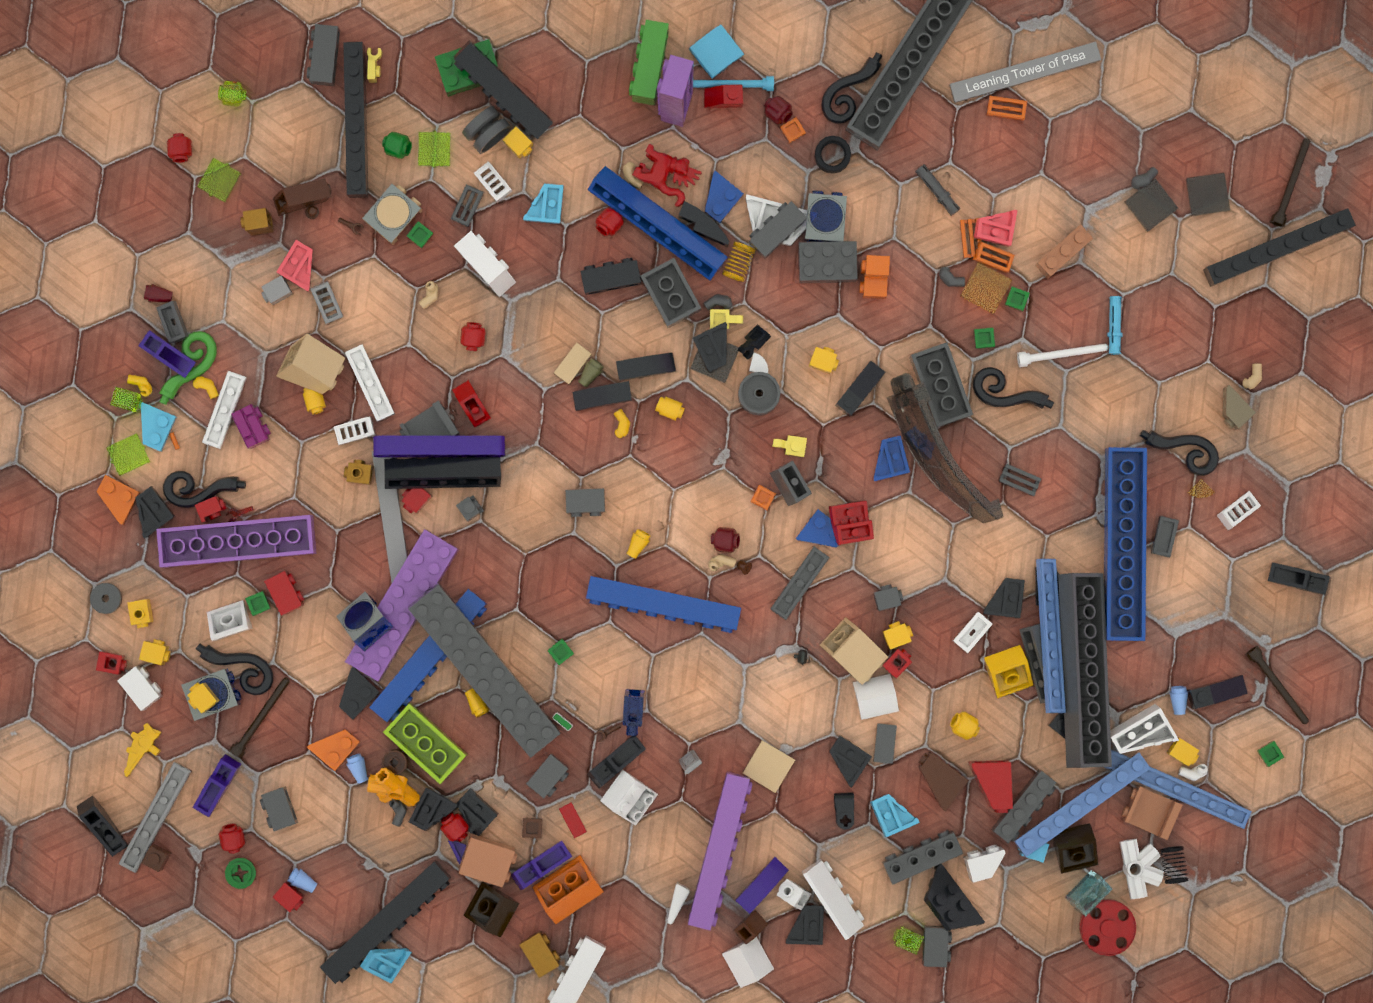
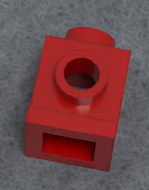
[195,496,227,523]
[882,649,912,679]
[96,651,127,675]

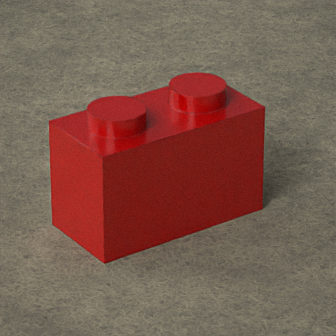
[264,571,305,616]

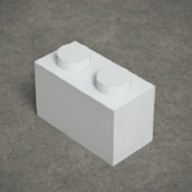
[117,666,162,711]

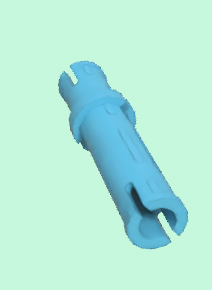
[1107,296,1123,355]

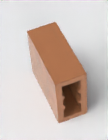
[458,834,517,888]

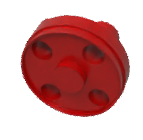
[1079,899,1136,956]

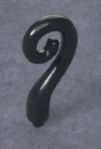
[821,52,882,124]
[973,367,1054,409]
[1139,430,1219,476]
[163,471,246,508]
[196,643,273,695]

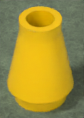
[626,529,651,559]
[465,688,489,718]

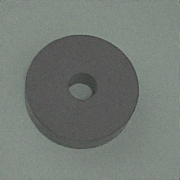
[90,583,122,614]

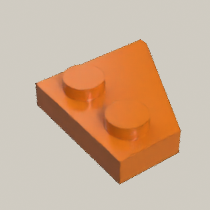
[96,475,141,525]
[307,729,361,771]

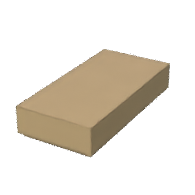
[554,342,592,384]

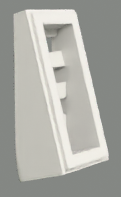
[474,161,512,203]
[334,416,376,445]
[1217,491,1261,530]
[668,882,690,924]

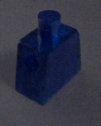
[623,689,645,736]

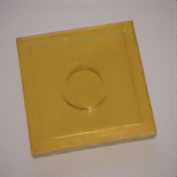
[960,262,1012,314]

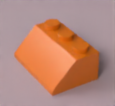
[532,855,604,924]

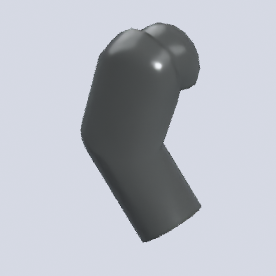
[1131,167,1158,189]
[939,267,965,287]
[703,294,733,310]
[389,799,407,827]

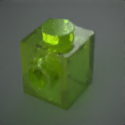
[892,926,924,955]

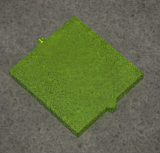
[418,130,451,168]
[197,158,241,202]
[106,433,150,476]

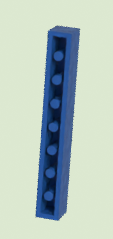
[588,166,728,280]
[586,576,741,633]
[369,589,487,722]

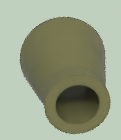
[578,358,604,388]

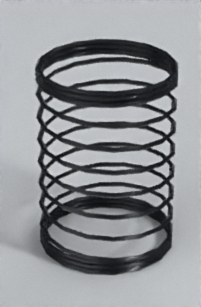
[1160,846,1189,884]

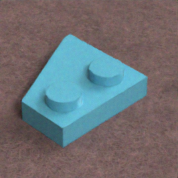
[523,184,564,224]
[141,402,177,452]

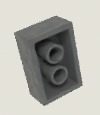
[798,241,857,283]
[640,258,701,328]

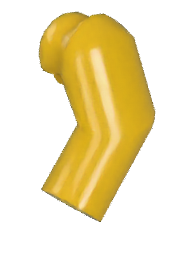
[127,374,152,397]
[193,376,219,399]

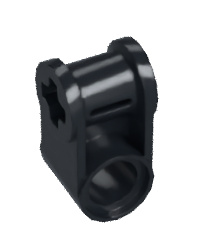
[834,792,854,830]

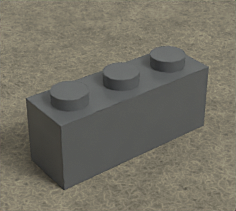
[307,24,340,86]
[749,201,807,259]

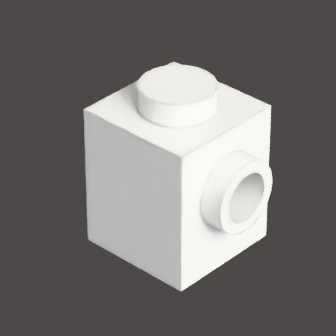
[777,879,811,910]

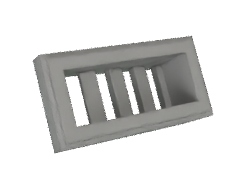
[310,281,343,324]
[679,750,702,774]

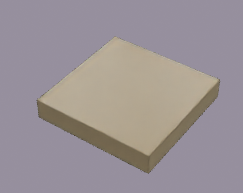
[743,740,795,793]

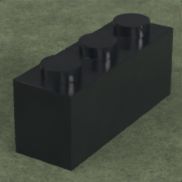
[581,258,642,295]

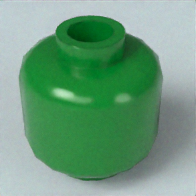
[382,132,412,159]

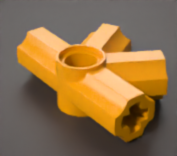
[367,768,420,807]

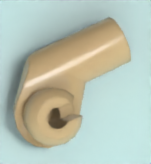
[622,162,644,190]
[419,281,439,309]
[1242,364,1262,389]
[708,554,737,571]

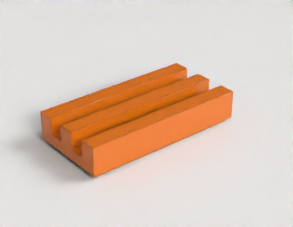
[986,96,1027,121]
[960,218,983,259]
[973,242,1015,273]

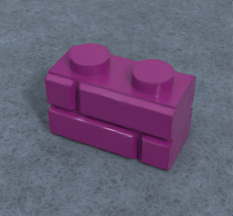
[231,404,271,449]

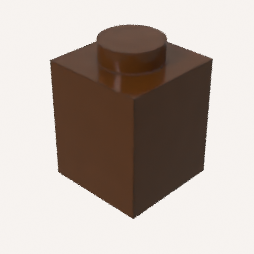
[142,844,171,872]
[733,910,768,944]

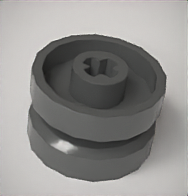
[462,106,511,154]
[738,372,781,416]

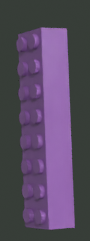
[657,54,694,127]
[156,515,317,568]
[345,529,459,682]
[688,771,752,930]

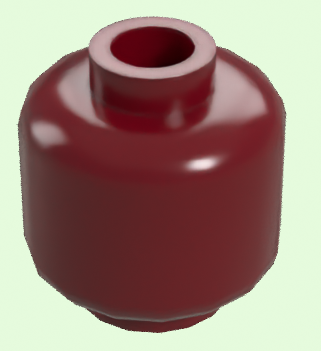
[764,96,793,125]
[711,527,740,553]

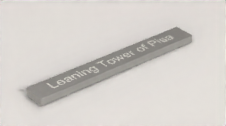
[949,42,1101,103]

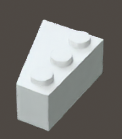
[454,231,516,297]
[1110,704,1179,754]

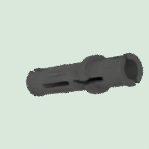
[915,164,961,216]

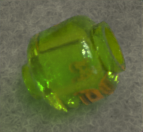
[218,81,246,107]

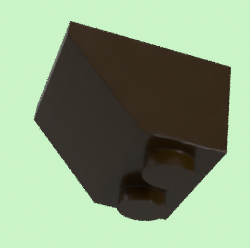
[1053,823,1098,874]
[464,882,519,937]

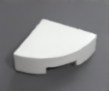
[749,353,768,373]

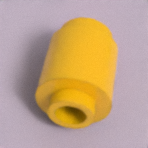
[303,388,326,415]
[655,397,685,421]

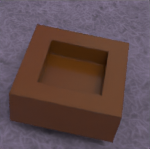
[522,818,543,838]

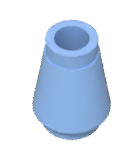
[1169,686,1188,715]
[346,753,368,784]
[287,868,318,893]

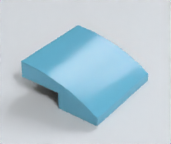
[689,24,744,79]

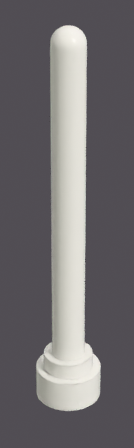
[1017,344,1109,368]

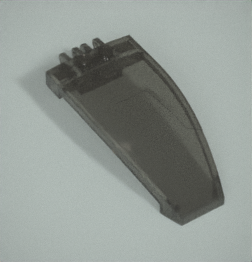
[887,373,1004,523]

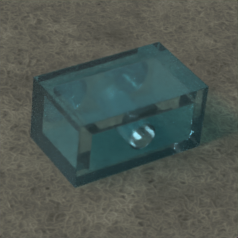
[1065,870,1112,917]

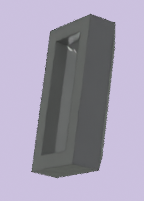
[156,301,189,343]

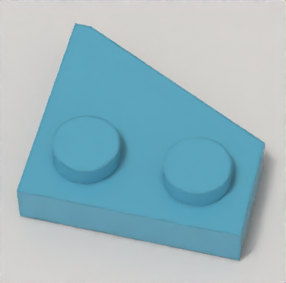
[870,794,920,837]
[360,948,412,983]

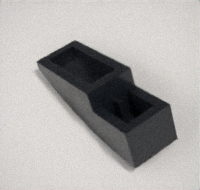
[678,201,730,247]
[616,353,676,381]
[573,381,632,411]
[1268,562,1332,596]
[587,735,646,788]

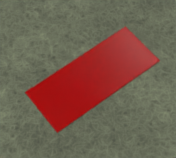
[559,802,587,839]

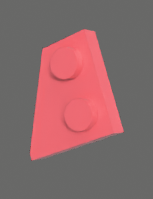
[974,210,1018,247]
[276,240,313,292]

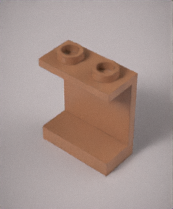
[1121,785,1182,840]

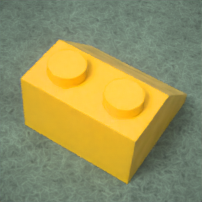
[984,645,1034,699]

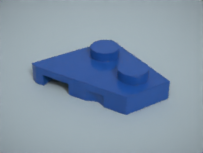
[705,171,744,224]
[873,435,910,482]
[796,509,839,548]

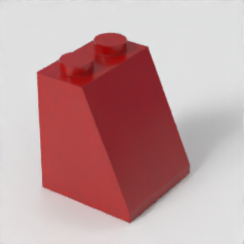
[968,760,1013,813]

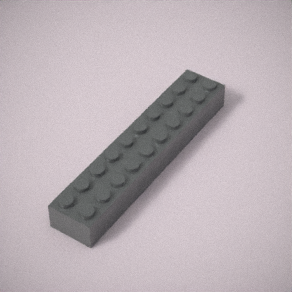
[845,0,973,151]
[1058,573,1112,768]
[408,582,561,758]

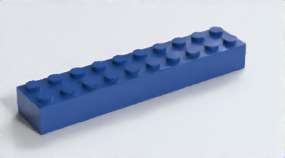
[1104,447,1147,641]

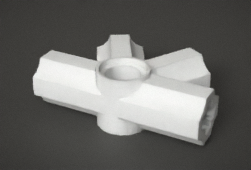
[1119,839,1164,899]

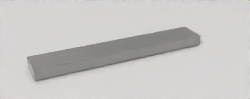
[119,762,192,873]

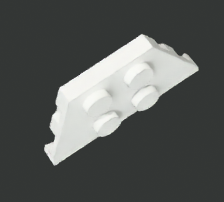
[746,194,817,246]

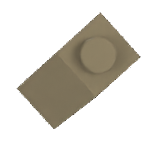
[1222,385,1256,430]

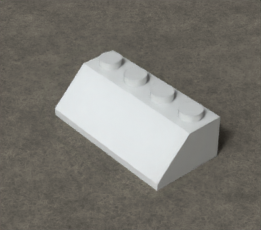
[802,859,864,940]

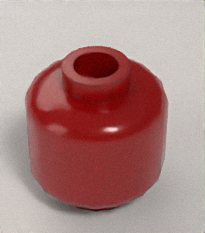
[167,133,192,163]
[596,208,624,236]
[460,322,486,351]
[440,813,469,842]
[218,823,246,854]

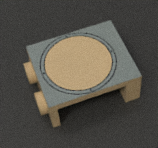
[362,184,423,245]

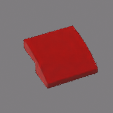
[829,500,874,545]

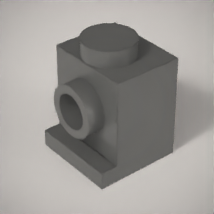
[456,495,484,522]

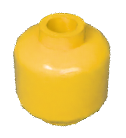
[950,712,980,740]

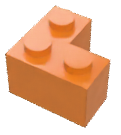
[859,255,890,299]

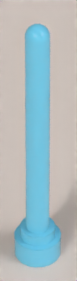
[693,76,774,91]

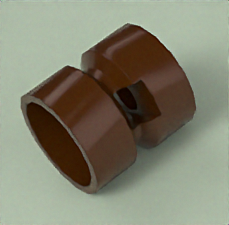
[382,749,409,775]

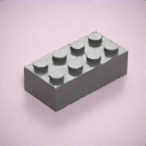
[909,342,973,429]

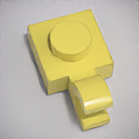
[367,48,382,83]
[710,309,743,329]
[772,435,807,457]

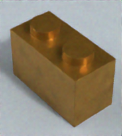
[240,208,274,236]
[519,931,561,978]

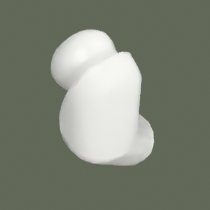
[1178,764,1208,781]

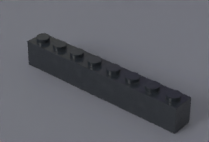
[343,42,368,198]
[1203,208,1356,287]
[320,860,451,984]

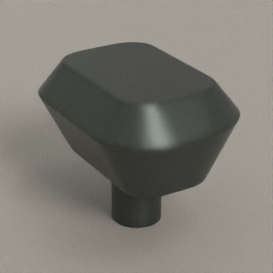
[794,650,807,665]

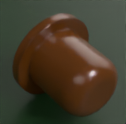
[305,206,319,219]
[737,560,752,575]

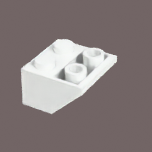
[600,770,658,826]
[963,845,1005,883]

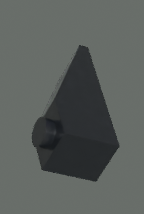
[835,361,886,417]
[1187,675,1248,709]
[77,795,128,857]

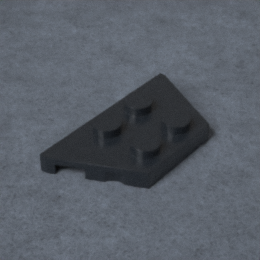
[924,863,985,931]

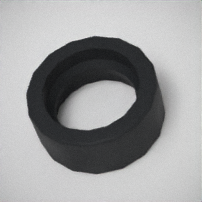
[814,136,851,174]

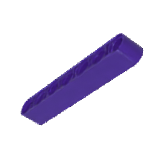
[373,436,505,458]

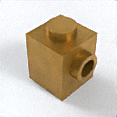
[344,459,373,485]

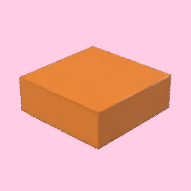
[780,117,806,144]
[750,485,776,510]

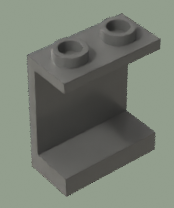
[399,400,460,436]

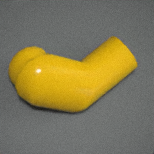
[614,409,630,438]

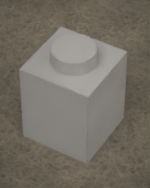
[261,276,293,305]

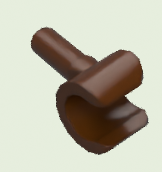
[338,218,364,235]
[594,724,621,742]

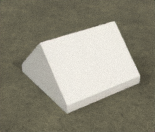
[207,600,253,641]
[853,674,899,720]
[722,937,774,988]

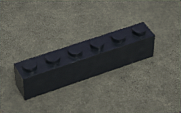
[453,40,553,139]
[384,456,501,489]

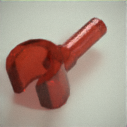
[226,506,254,522]

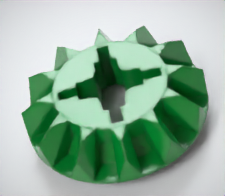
[225,858,256,889]

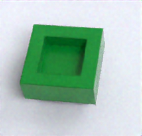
[407,221,434,249]
[1005,286,1030,312]
[974,328,995,349]
[245,591,271,616]
[547,639,574,665]
[1257,741,1284,767]

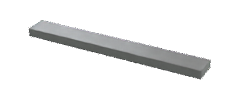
[372,451,408,583]

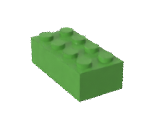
[629,20,669,106]

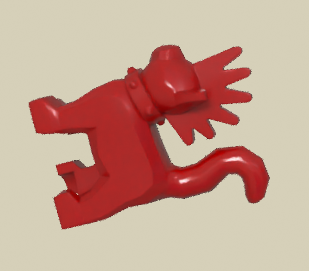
[632,144,702,207]

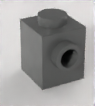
[873,584,904,611]

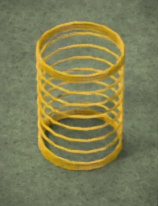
[722,242,756,282]

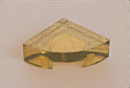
[1187,479,1215,498]

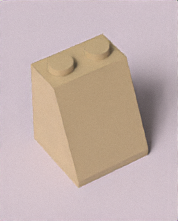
[276,334,345,394]
[820,617,888,685]

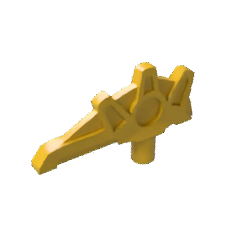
[124,723,161,777]

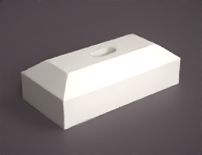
[953,612,992,653]

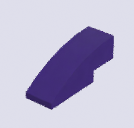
[138,330,196,378]
[192,754,242,817]
[511,841,572,890]
[735,857,789,914]

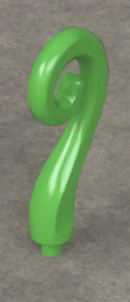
[159,331,217,405]

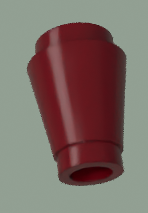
[144,284,173,302]

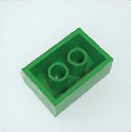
[435,39,498,97]

